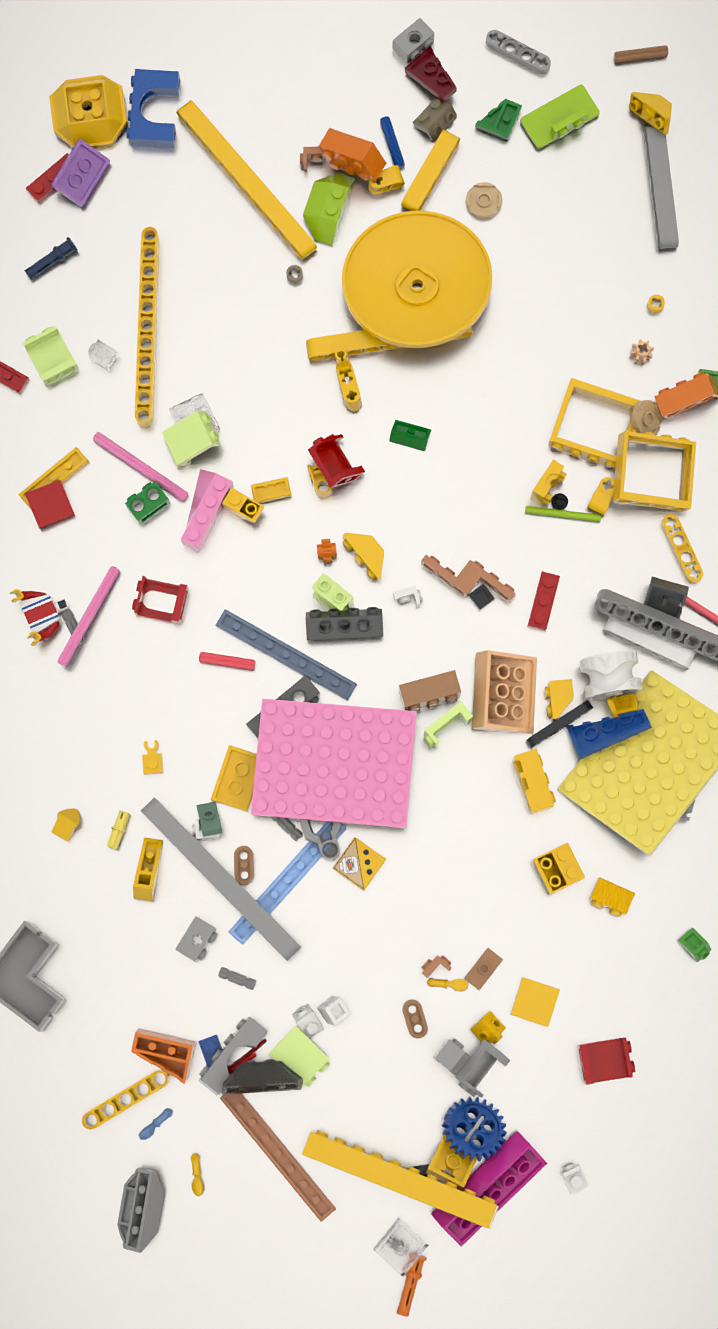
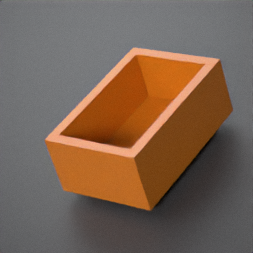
[318,128,387,182]

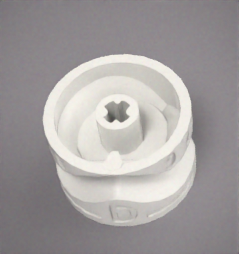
[579,651,643,701]

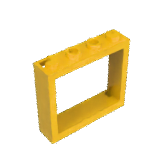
[548,378,640,468]
[613,429,696,512]

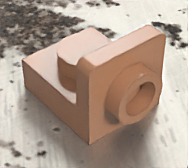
[300,146,326,171]

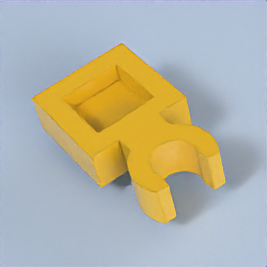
[142,740,163,775]

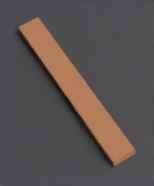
[220,1085,336,1222]

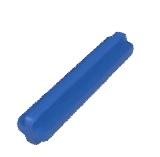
[380,116,405,169]

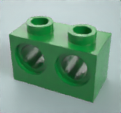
[125,481,170,525]

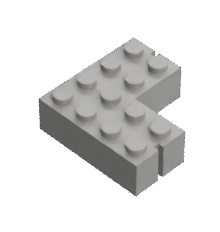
[0,920,66,1032]

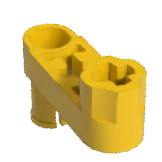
[335,349,362,412]

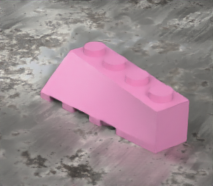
[181,469,234,552]

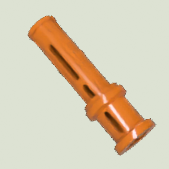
[396,1253,427,1317]

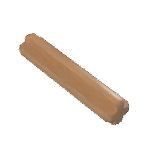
[614,45,669,63]

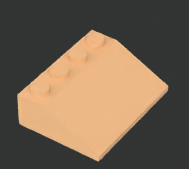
[472,650,537,734]

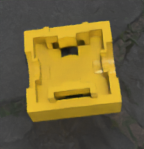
[530,459,567,506]
[425,1135,477,1191]

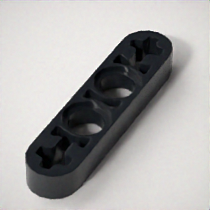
[526,700,593,749]

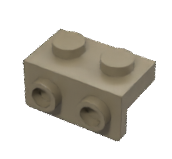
[412,97,457,141]

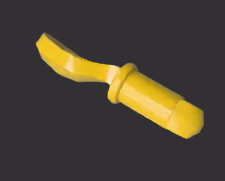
[427,978,469,992]
[190,1153,204,1197]

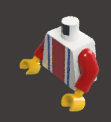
[9,589,69,646]

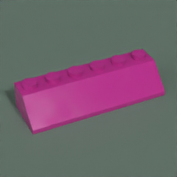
[431,1131,548,1247]

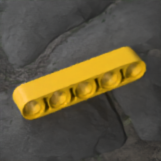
[401,130,461,211]
[82,1070,170,1130]

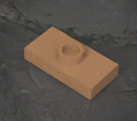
[464,948,503,991]

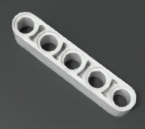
[603,616,697,670]

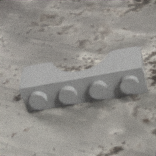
[198,1017,268,1096]

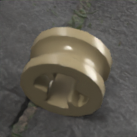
[286,265,303,284]

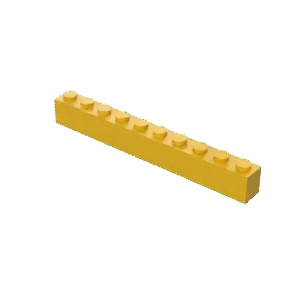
[302,1130,499,1229]

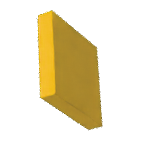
[510,977,560,1027]

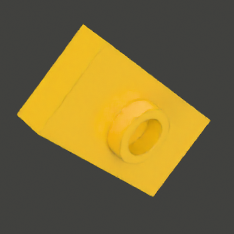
[251,477,292,503]

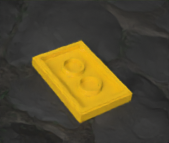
[210,745,257,812]

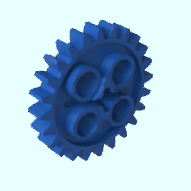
[442,1097,507,1162]

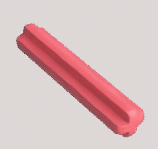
[199,652,256,670]

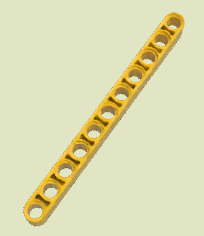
[176,100,317,260]
[135,227,160,428]

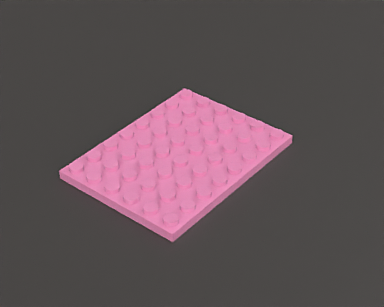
[251,699,417,828]

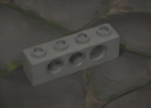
[305,607,383,640]
[246,675,320,739]

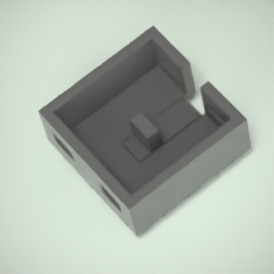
[640,576,689,619]

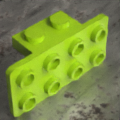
[520,84,600,149]

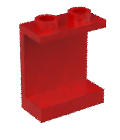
[578,1037,635,1085]

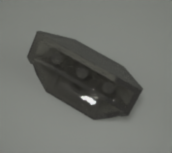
[222,1059,303,1094]

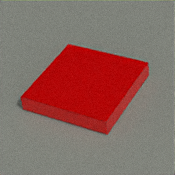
[25,480,75,529]

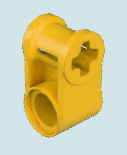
[368,165,405,195]
[307,464,332,499]
[587,477,614,515]

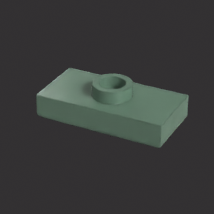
[196,802,222,837]

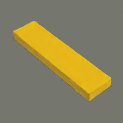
[18,447,89,509]

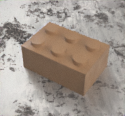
[398,670,461,712]

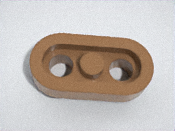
[234,846,254,885]
[402,999,428,1039]

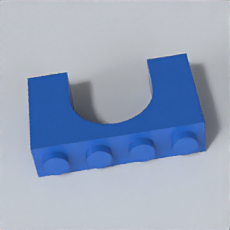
[126,69,180,148]

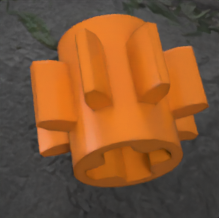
[317,539,337,563]

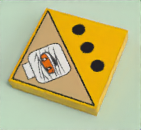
[332,837,386,891]

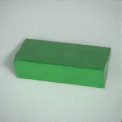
[389,419,431,451]

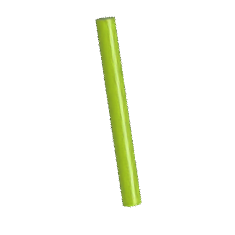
[525,506,601,522]

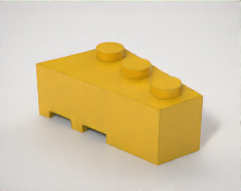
[512,748,556,815]

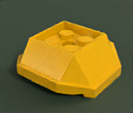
[49,75,128,149]

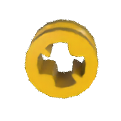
[647,295,665,313]

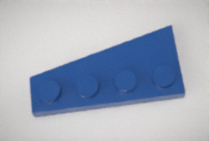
[567,709,652,759]

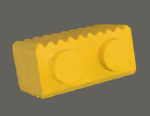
[589,877,635,917]

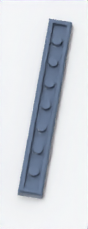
[215,609,357,701]

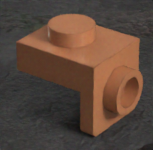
[421,955,452,978]

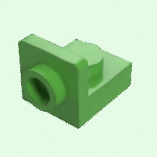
[679,928,712,962]

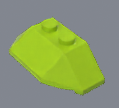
[303,173,355,246]

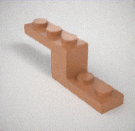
[421,555,516,603]

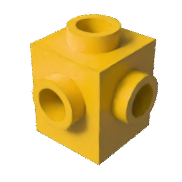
[470,1011,506,1044]

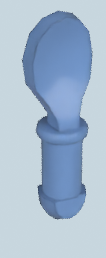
[138,1108,172,1140]

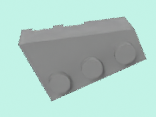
[433,1038,470,1076]

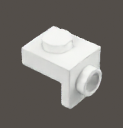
[292,1004,324,1039]

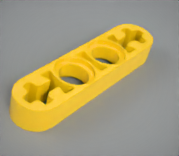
[661,514,703,584]

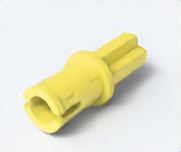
[107,810,131,850]

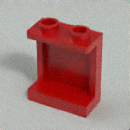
[308,434,365,488]

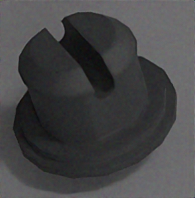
[551,493,568,510]

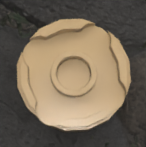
[465,182,503,220]
[631,400,662,435]

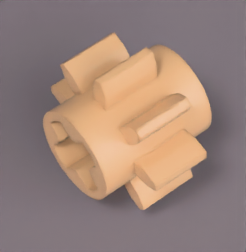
[630,339,654,364]

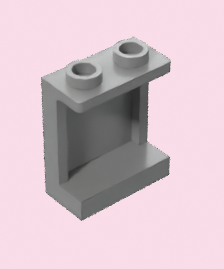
[455,1039,511,1098]

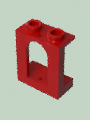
[132,576,189,625]

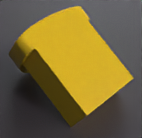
[607,693,638,717]
[51,808,80,842]

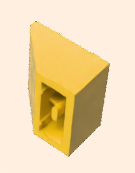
[533,842,585,895]

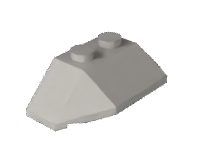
[117,1168,164,1253]

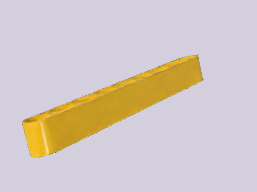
[306,327,473,361]

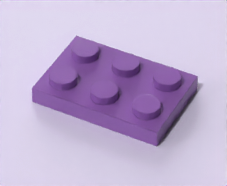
[50,139,110,207]

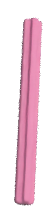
[93,432,188,501]
[57,566,120,667]

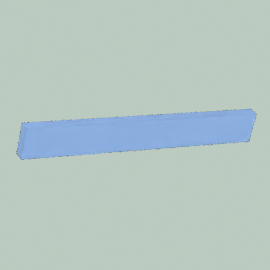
[228,822,347,945]

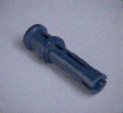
[24,237,78,280]

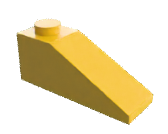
[133,837,163,901]

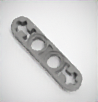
[486,30,551,74]

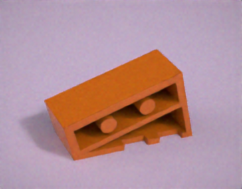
[654,372,718,419]
[131,1028,196,1084]

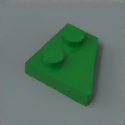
[475,99,522,140]

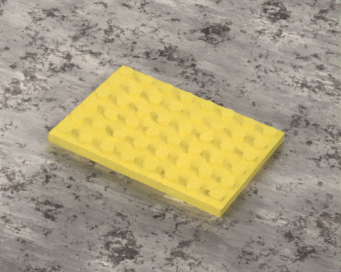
[558,670,718,856]

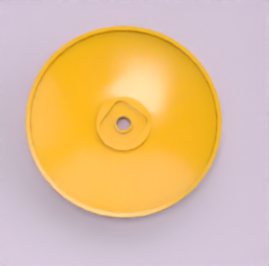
[342,211,492,348]

